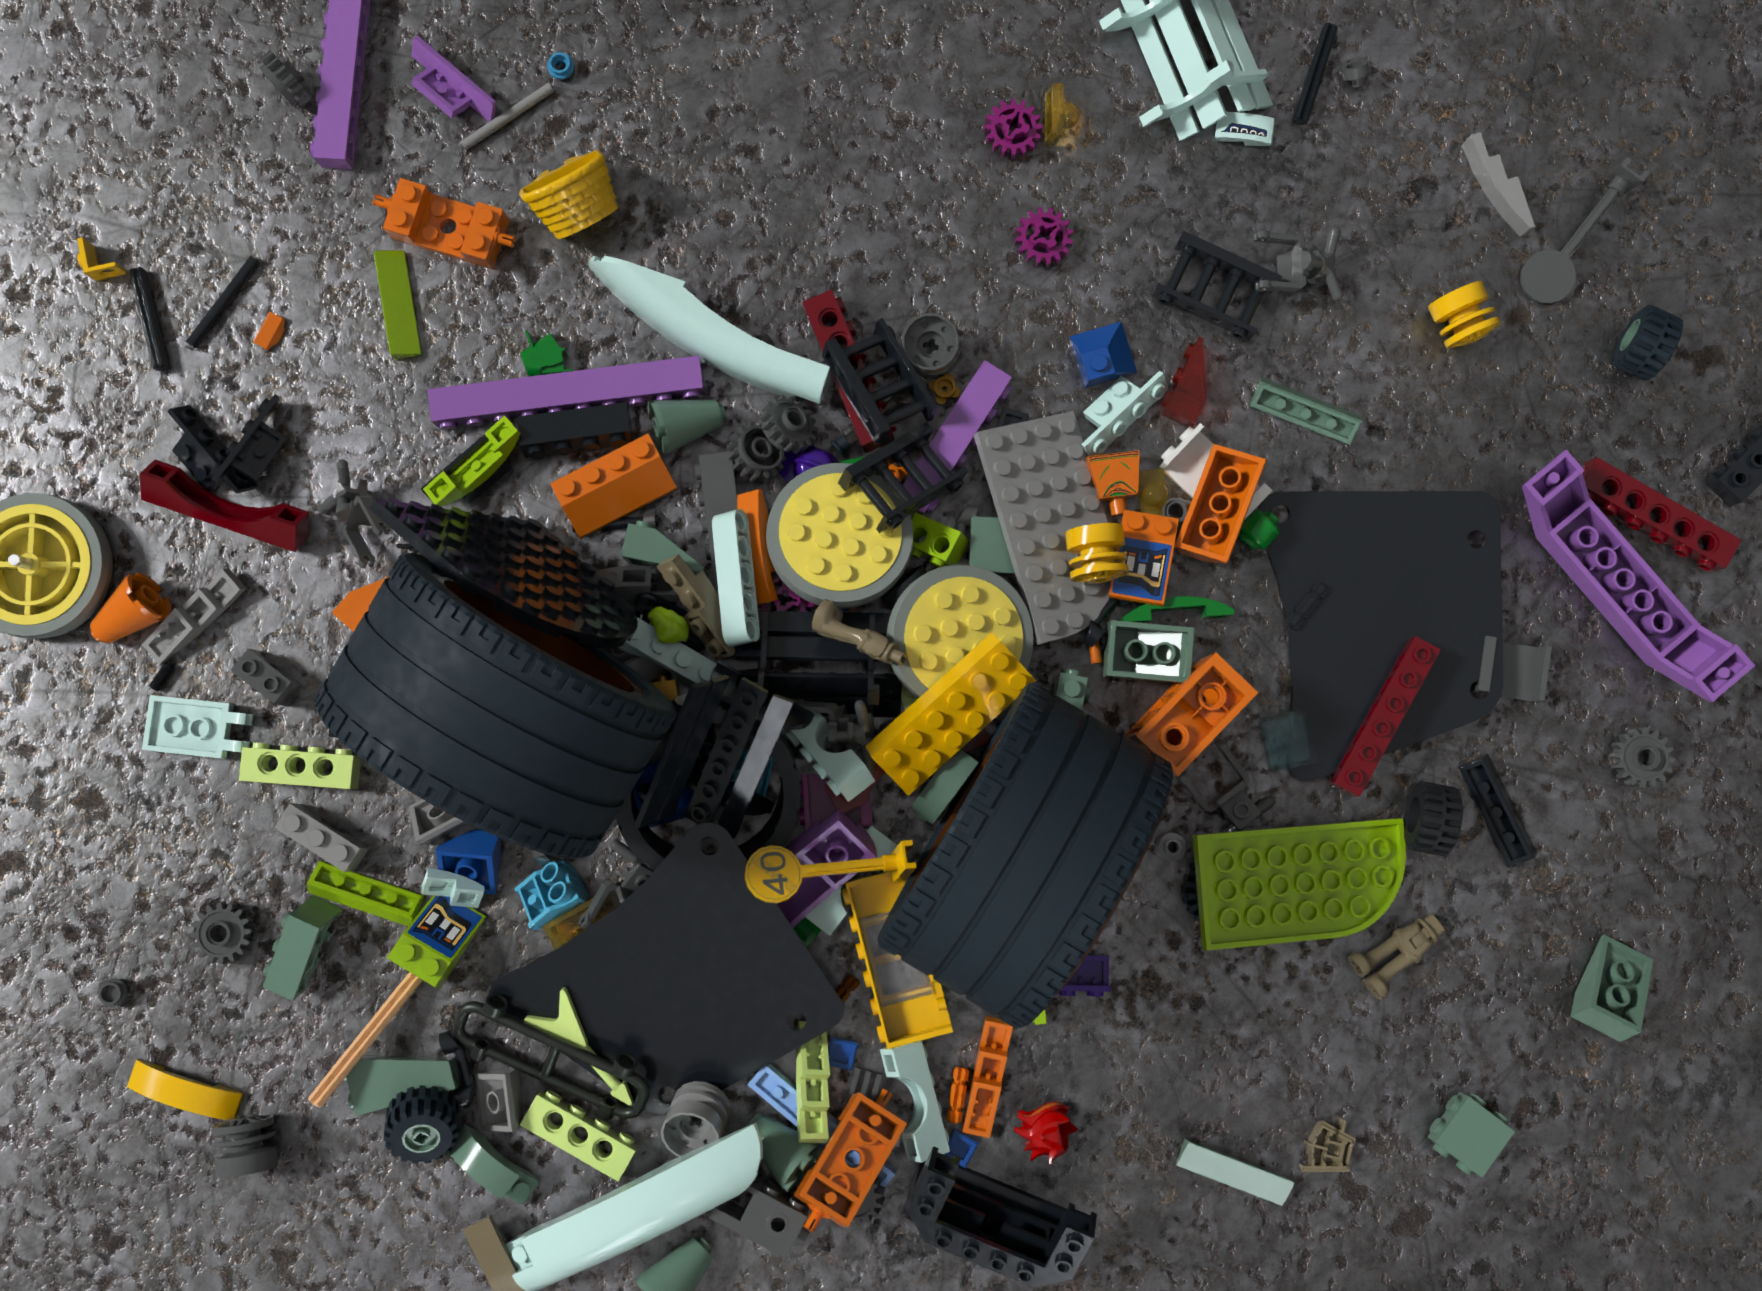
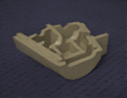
[1299,1117,1356,1172]

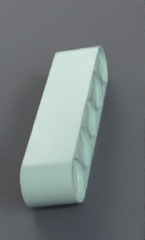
[712,509,760,647]

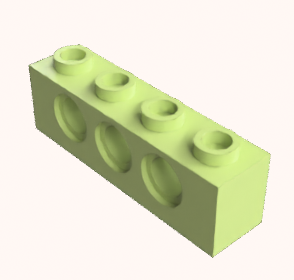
[239,742,361,789]
[520,1090,639,1182]

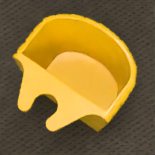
[519,150,618,239]

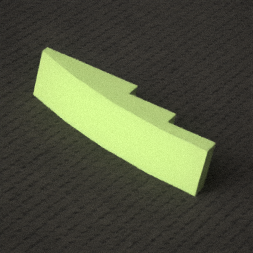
[796,1021,830,1143]

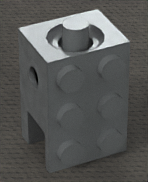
[709,1176,810,1259]

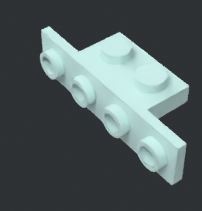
[1081,371,1169,456]

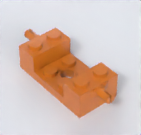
[373,178,516,270]
[793,1089,907,1233]

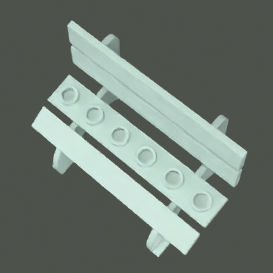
[1099,0,1274,141]

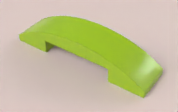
[423,415,521,507]

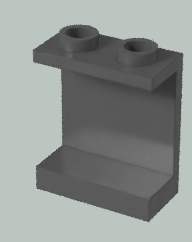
[1470,636,1554,703]

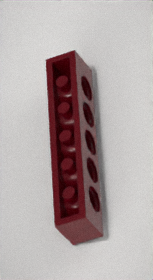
[802,289,897,454]
[1582,457,1741,572]
[1329,636,1441,797]

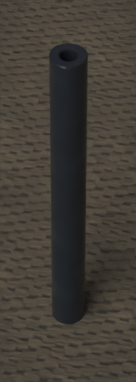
[185,255,260,348]

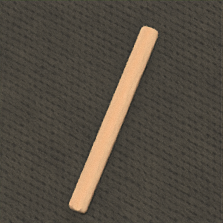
[308,972,423,1108]

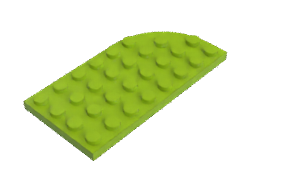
[1192,818,1406,951]

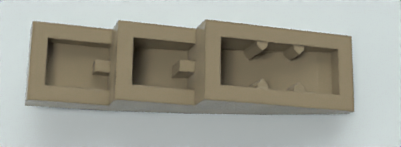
[463,1215,525,1291]

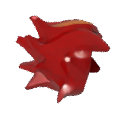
[1014,1101,1078,1165]

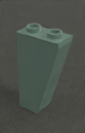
[344,1055,462,1116]

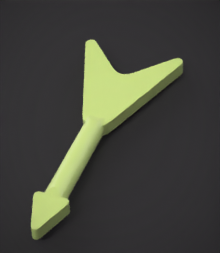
[524,987,634,1106]

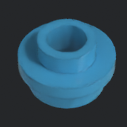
[547,52,574,80]

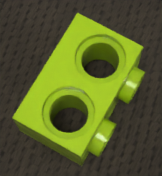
[911,512,970,568]

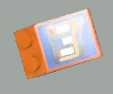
[1108,510,1179,606]

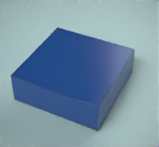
[828,1035,859,1071]
[943,1128,979,1168]

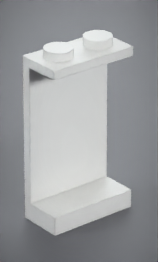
[1159,423,1273,519]

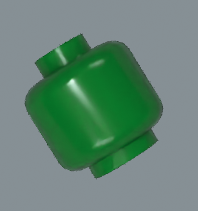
[1238,510,1280,550]

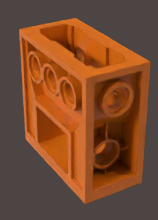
[1125,652,1258,777]

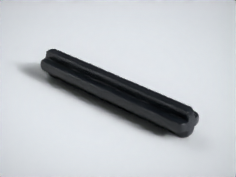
[1294,23,1338,124]
[129,267,169,371]

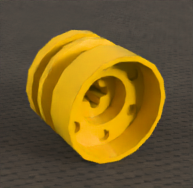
[1427,281,1501,349]
[1065,523,1129,583]

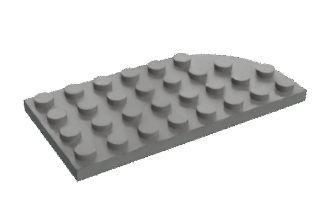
[973,411,1116,645]

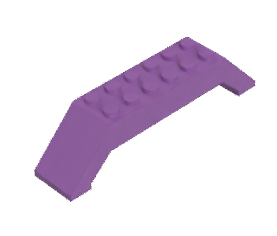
[1522,449,1755,702]

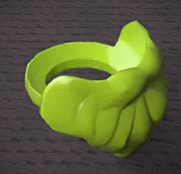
[648,607,689,644]

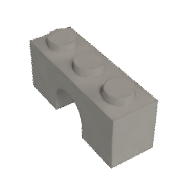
[274,804,370,872]

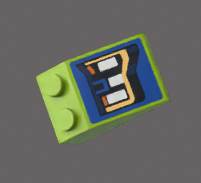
[387,895,487,990]

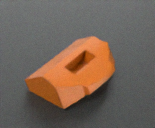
[253,312,285,350]

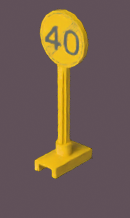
[744,840,917,903]

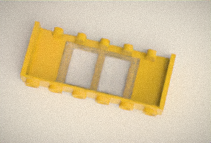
[842,871,953,1049]

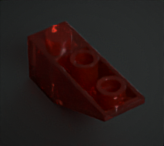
[1161,336,1207,427]

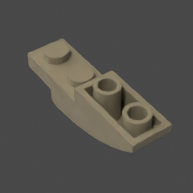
[657,554,735,660]

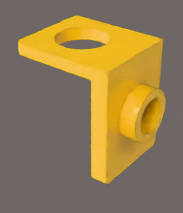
[77,237,127,281]

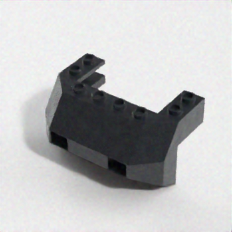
[905,1146,1097,1288]

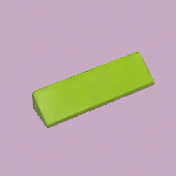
[374,250,422,360]
[307,861,424,926]

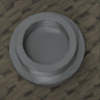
[98,978,128,1007]

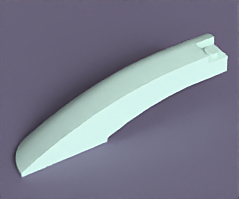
[588,256,832,404]
[505,1122,763,1291]

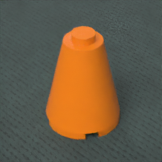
[90,572,172,644]

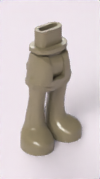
[812,599,908,666]
[1347,914,1445,1000]

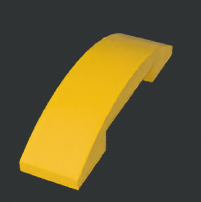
[127,1059,244,1120]

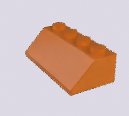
[550,434,678,539]
[1175,444,1267,564]

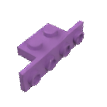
[411,36,497,122]

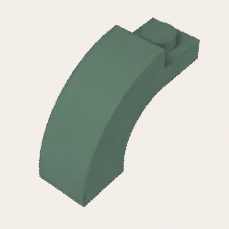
[910,749,979,824]
[450,1123,539,1205]

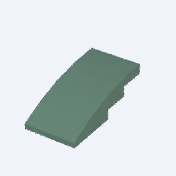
[969,516,1016,576]

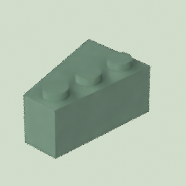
[263,895,344,1001]

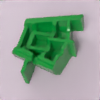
[520,331,573,377]

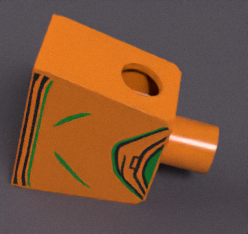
[1086,450,1140,516]

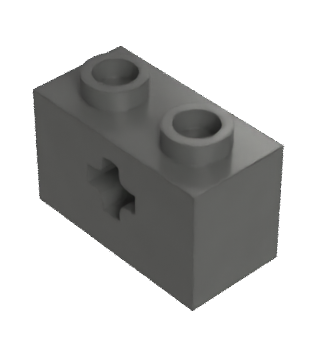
[231,648,302,706]

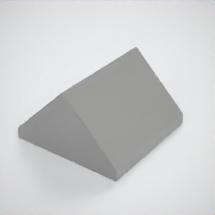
[408,799,468,845]
[474,1068,524,1132]

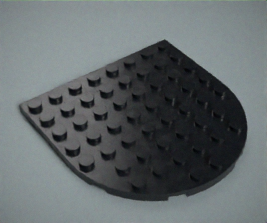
[369,498,638,648]

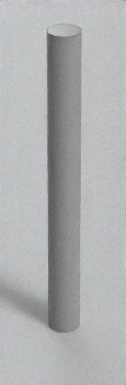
[460,83,554,151]

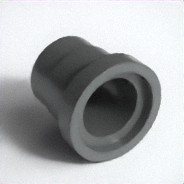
[1162,497,1191,525]

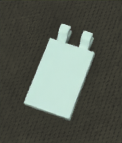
[142,695,254,759]

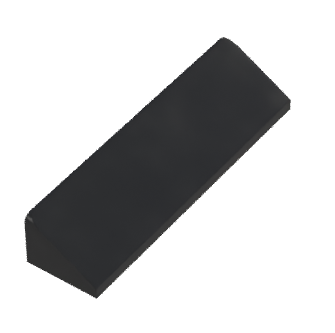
[1459,753,1537,868]

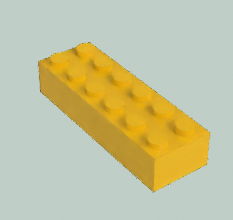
[865,632,1036,796]

